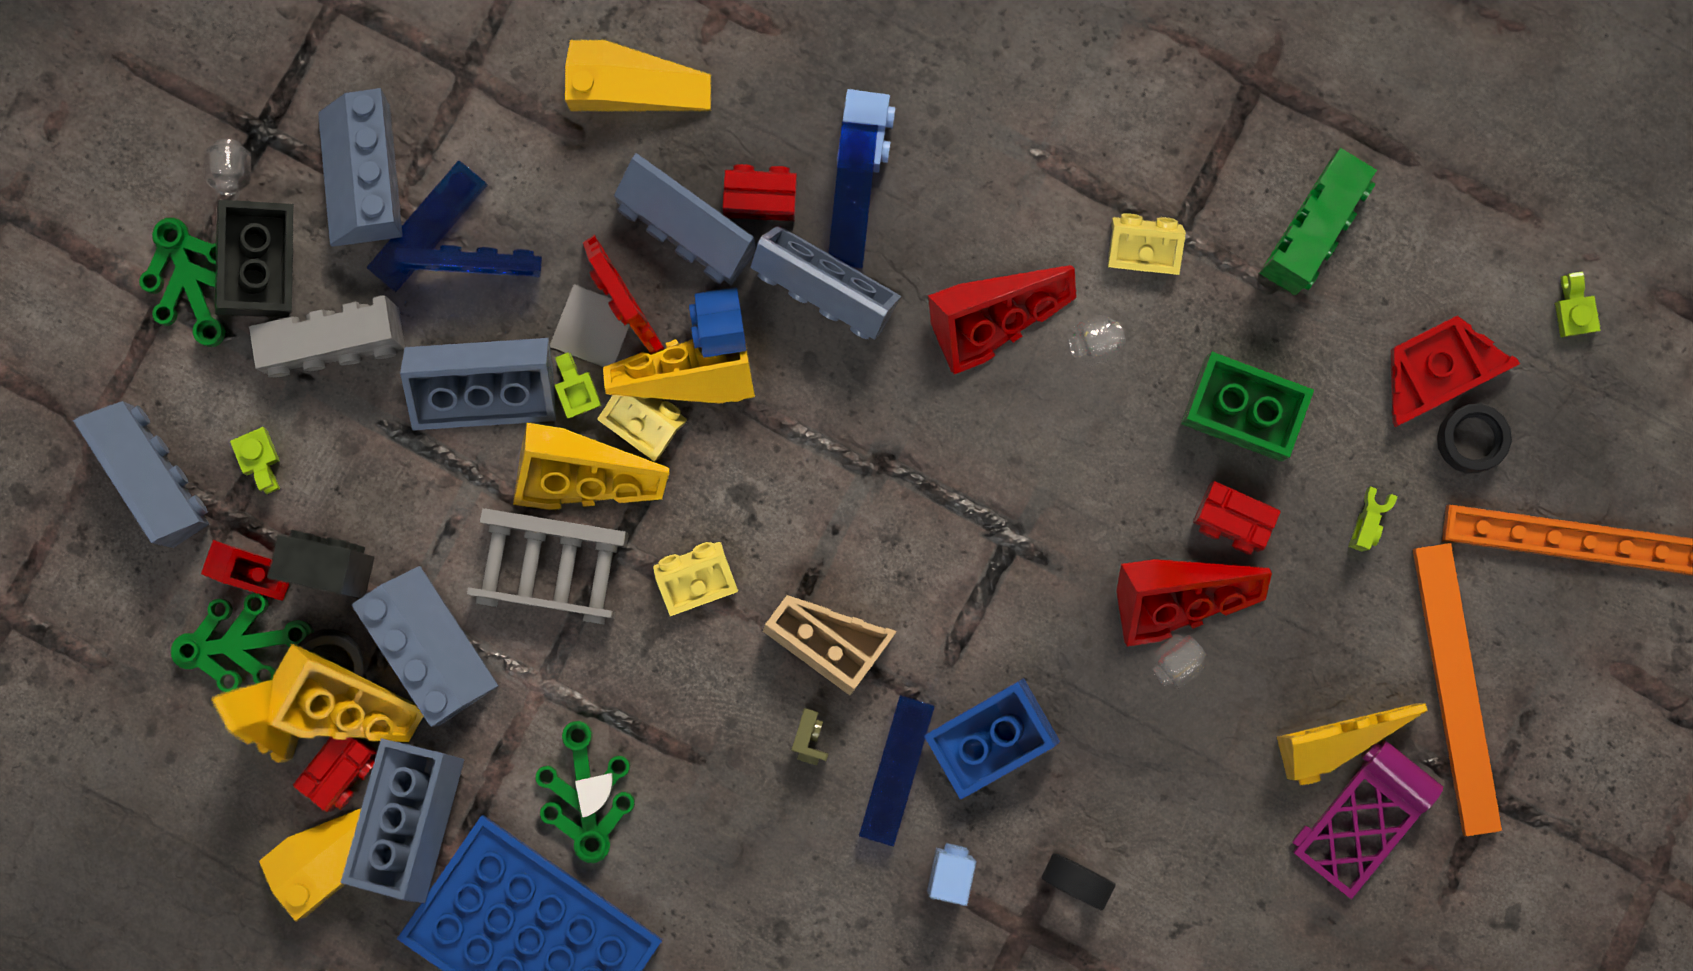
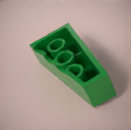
[1259,147,1377,295]

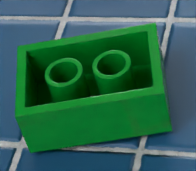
[1181,351,1314,462]

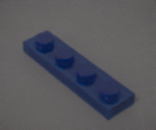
[829,120,878,268]
[366,160,488,292]
[394,243,542,277]
[859,695,935,847]

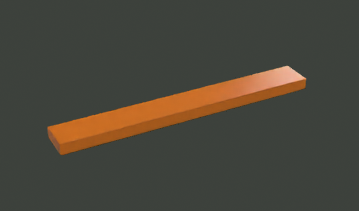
[1442,504,1693,576]
[1412,543,1502,836]

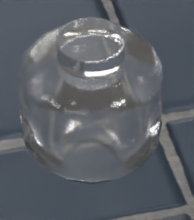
[203,139,252,195]
[1069,315,1125,366]
[1152,634,1207,689]

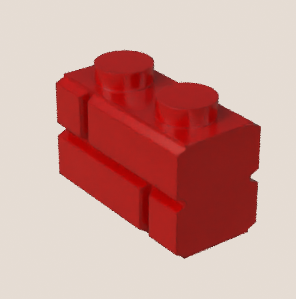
[723,164,797,221]
[1193,481,1281,555]
[293,736,377,812]

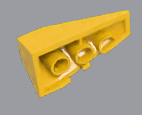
[565,40,711,111]
[603,339,755,403]
[513,423,669,510]
[268,644,423,742]
[212,679,299,763]
[1277,703,1427,785]
[259,808,361,921]

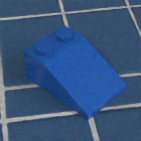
[924,678,1060,800]

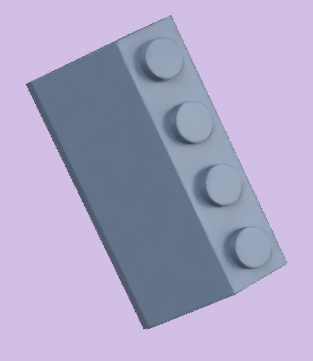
[318,88,403,247]
[614,153,756,285]
[751,225,901,340]
[400,338,556,430]
[73,401,209,548]
[351,566,499,727]
[340,738,465,903]

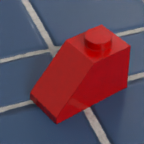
[201,540,289,601]

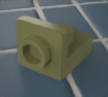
[792,708,829,765]

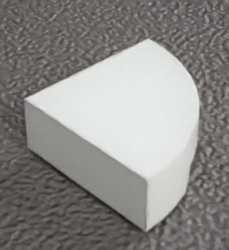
[575,773,613,817]

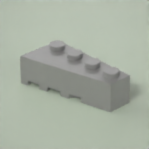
[249,295,405,378]

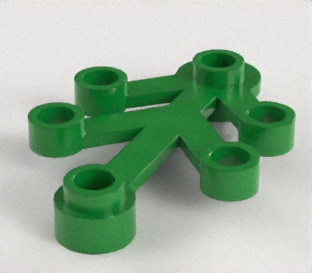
[139,217,225,347]
[171,593,314,693]
[535,721,635,863]

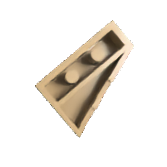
[763,595,897,695]

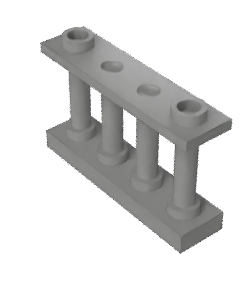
[467,508,629,625]

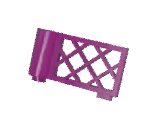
[1292,740,1443,900]

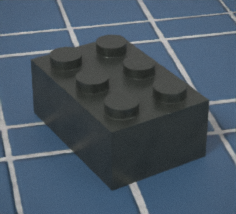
[215,199,294,318]
[268,530,375,598]

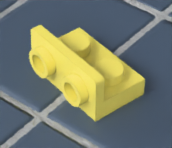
[1107,214,1186,275]
[597,395,687,462]
[653,542,738,616]

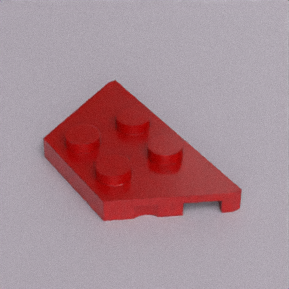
[583,235,665,355]
[1391,316,1520,427]

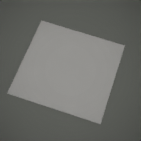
[550,285,630,367]

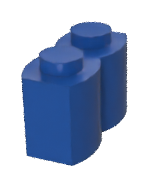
[689,287,747,358]

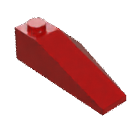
[928,265,1077,375]
[1116,559,1272,647]

